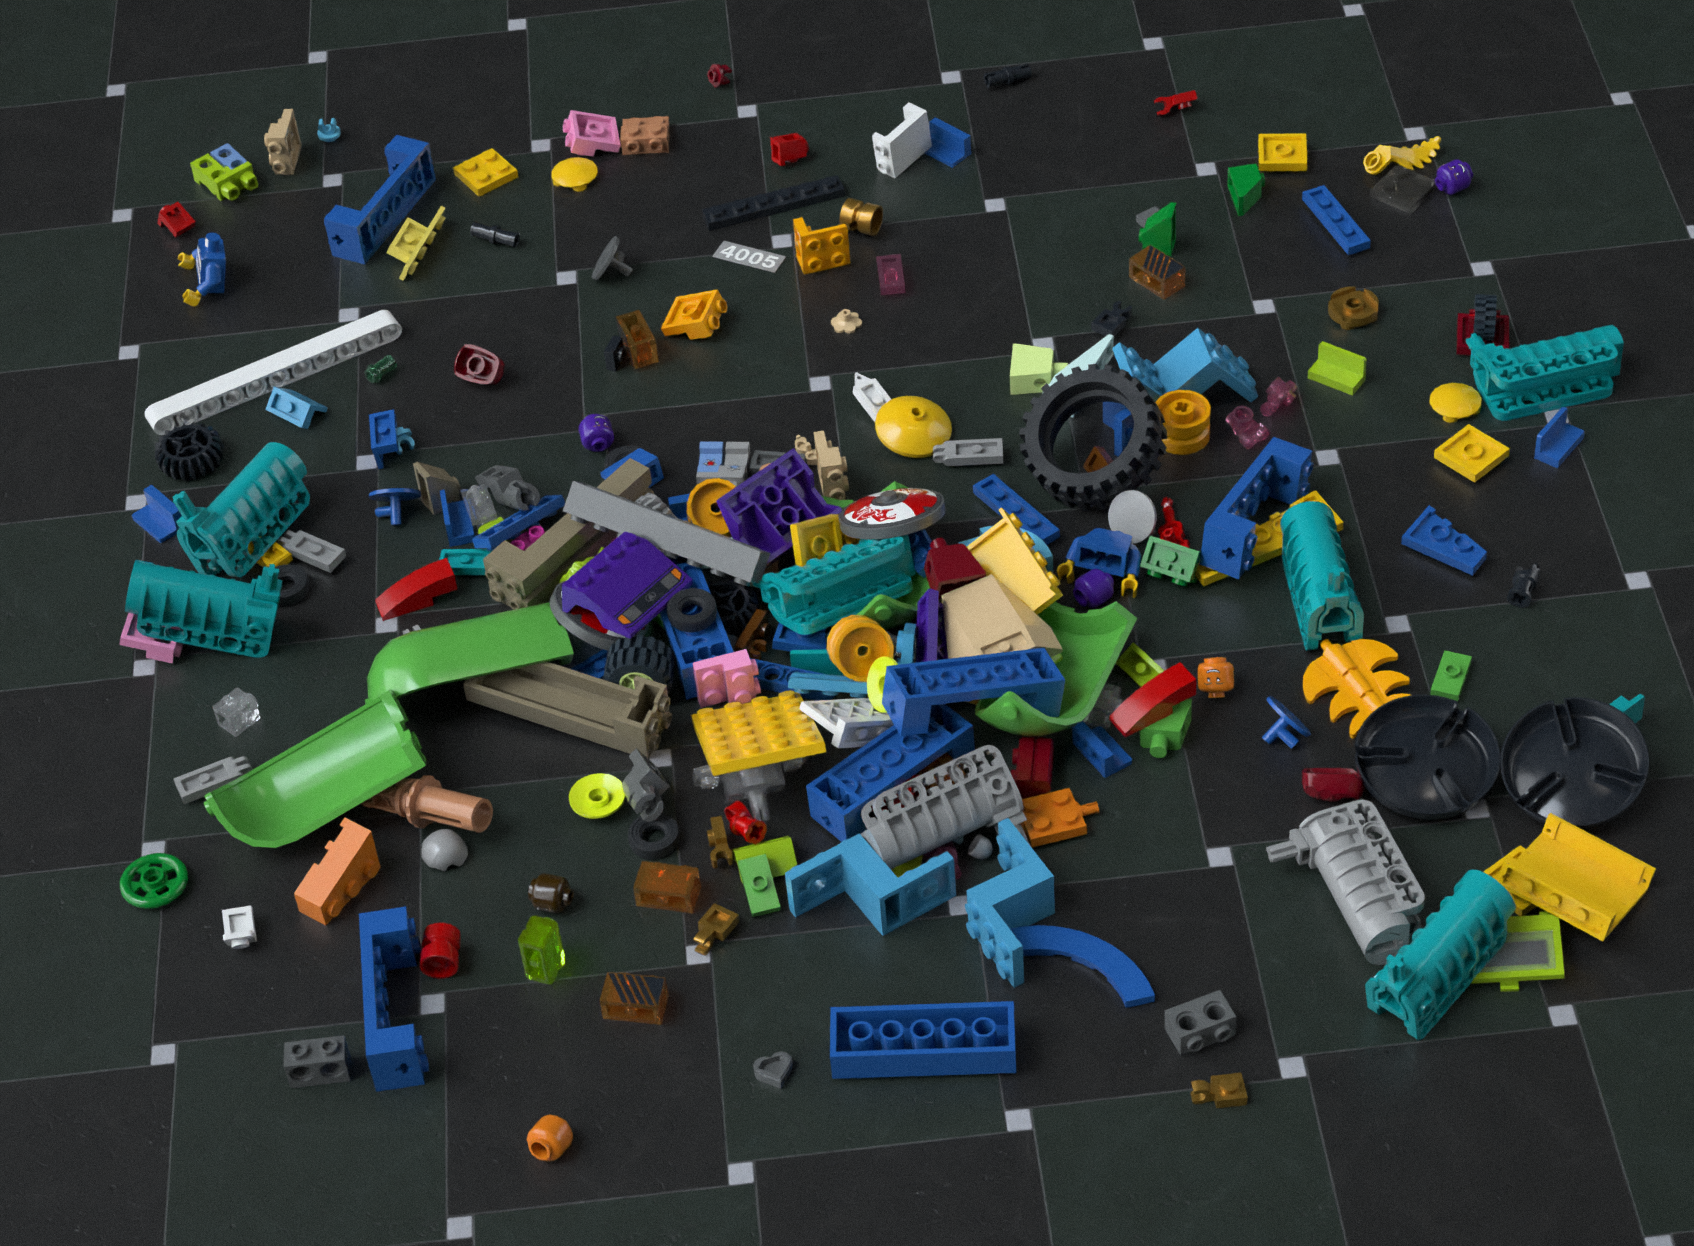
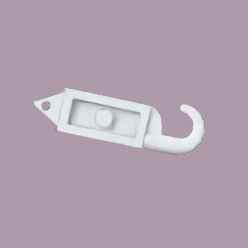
[853,373,891,422]

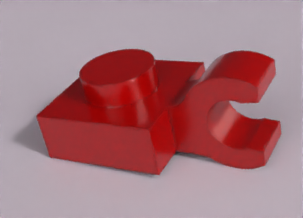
[1154,90,1197,116]

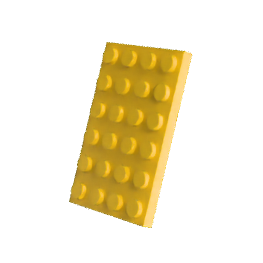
[691,690,826,776]

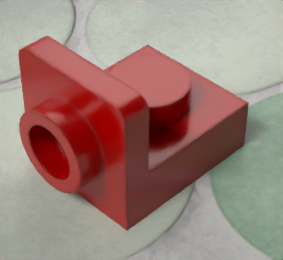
[157,202,195,237]

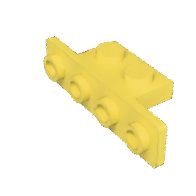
[387,206,446,281]

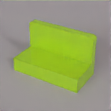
[1308,341,1366,396]
[732,836,797,883]

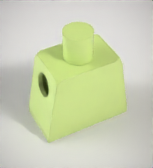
[1010,344,1068,395]

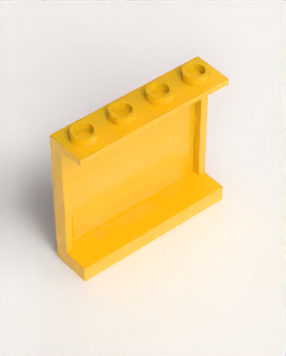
[967,508,1063,615]

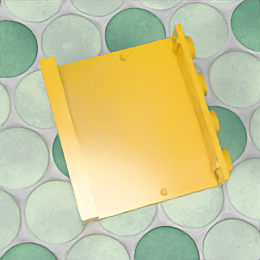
[1497,813,1656,941]

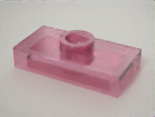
[876,254,905,295]

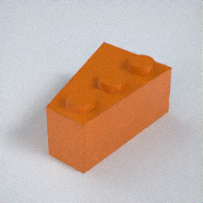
[294,818,381,926]

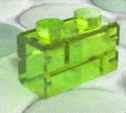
[518,915,566,985]

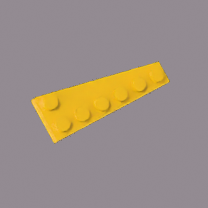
[1195,490,1344,586]

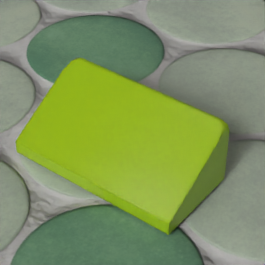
[1116,642,1165,687]

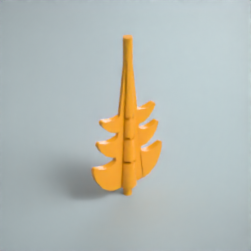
[1303,639,1410,739]

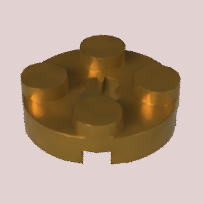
[1328,286,1379,330]

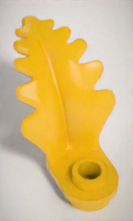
[1363,136,1441,175]

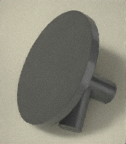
[592,236,633,280]

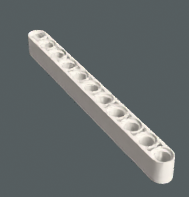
[145,310,402,436]

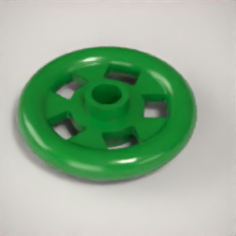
[120,853,188,909]

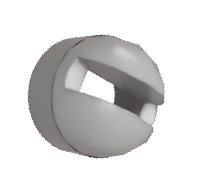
[968,834,993,860]

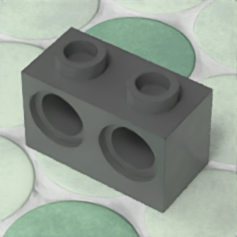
[1165,990,1236,1056]
[284,1035,351,1088]

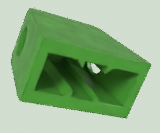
[1139,699,1192,758]

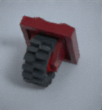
[1457,294,1509,355]

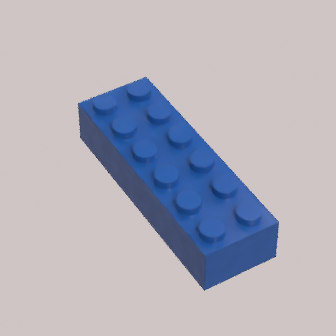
[830,1001,1016,1079]

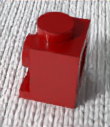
[770,133,809,166]

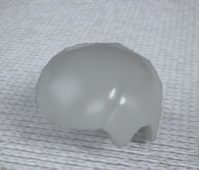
[421,829,468,871]

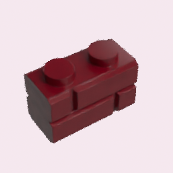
[1011,737,1054,799]

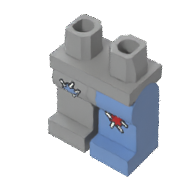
[696,442,751,487]

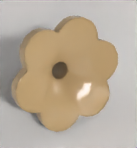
[831,309,862,334]

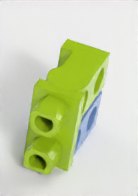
[190,143,258,201]

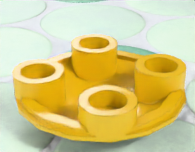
[552,157,598,192]
[1430,383,1482,423]

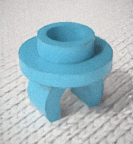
[317,118,341,142]
[396,427,415,455]

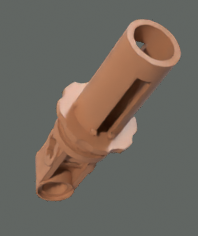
[361,775,493,833]

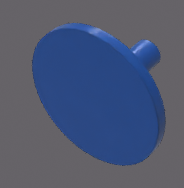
[369,488,421,526]
[1262,696,1311,749]

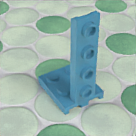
[788,623,916,698]

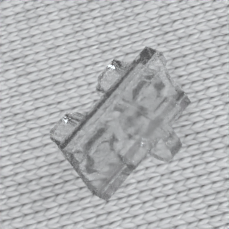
[460,483,497,529]

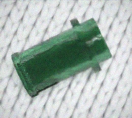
[364,355,397,383]

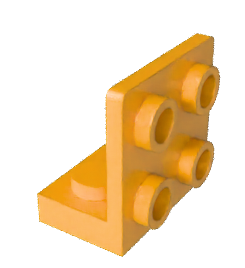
[793,217,850,274]

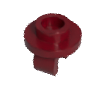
[708,64,732,87]

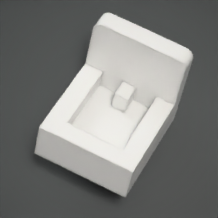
[222,905,257,949]

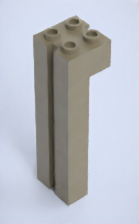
[483,458,654,610]
[463,662,672,759]

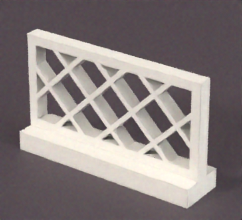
[799,698,894,748]

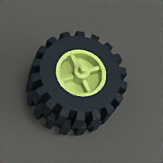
[603,635,676,694]

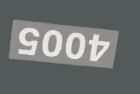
[712,241,786,273]

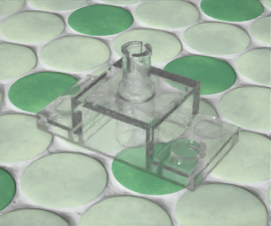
[692,756,808,822]

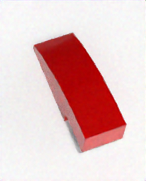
[375,558,458,621]
[1110,662,1196,737]

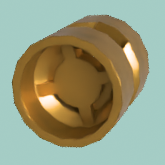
[840,198,883,236]

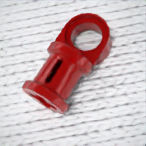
[724,800,767,844]

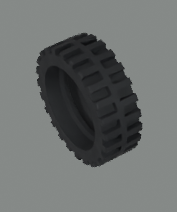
[1019,364,1168,511]

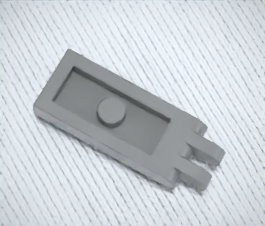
[933,438,1003,466]
[277,530,346,573]
[174,756,253,804]

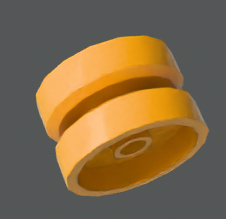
[1155,390,1211,455]
[687,478,736,538]
[827,615,894,682]

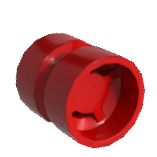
[420,923,461,979]

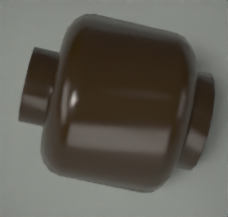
[528,873,574,914]

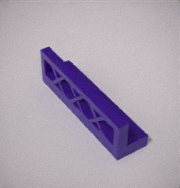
[916,588,948,663]

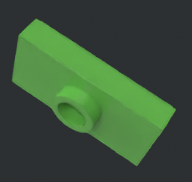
[1430,650,1472,701]
[738,854,781,917]

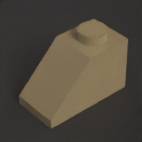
[413,462,461,515]

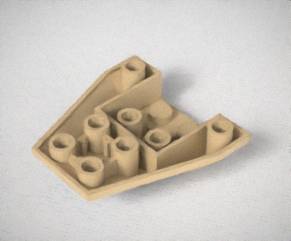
[942,574,1063,659]

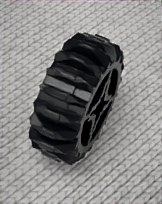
[154,422,224,481]
[708,578,760,636]

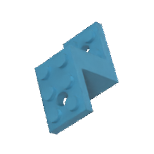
[1112,328,1258,402]
[965,818,1055,988]
[785,833,956,936]

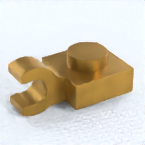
[707,816,733,868]
[694,903,739,956]
[1190,1073,1248,1108]

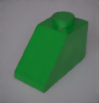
[1228,164,1265,216]
[1139,202,1176,256]

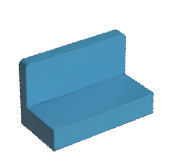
[265,386,328,429]

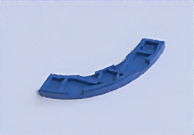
[1009,925,1155,1008]

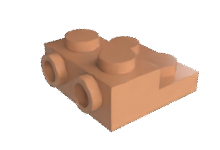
[620,116,670,155]

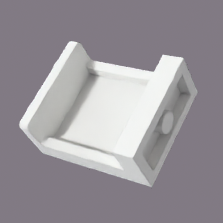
[872,102,932,178]

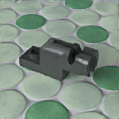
[475,465,540,511]
[622,748,670,822]

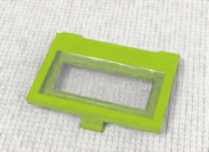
[1471,911,1565,991]

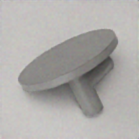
[1108,490,1157,544]

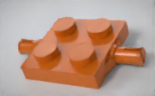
[1020,788,1099,847]

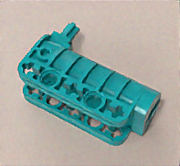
[1466,325,1624,421]
[172,442,310,577]
[1280,501,1364,651]
[753,534,916,635]
[125,560,282,658]
[1365,870,1516,1040]

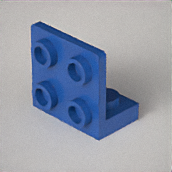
[1103,402,1134,457]

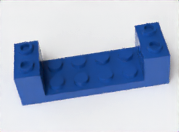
[324,135,436,265]
[1200,437,1314,579]
[659,555,734,699]
[882,648,1065,736]
[806,704,975,842]
[359,907,429,1092]

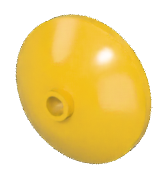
[875,396,952,458]

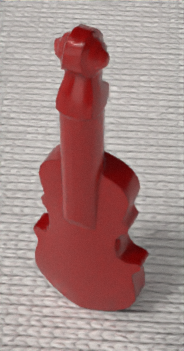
[1158,497,1190,548]

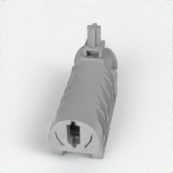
[861,745,1031,869]
[1266,800,1425,965]

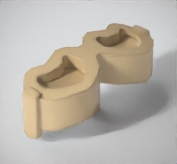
[795,435,817,465]

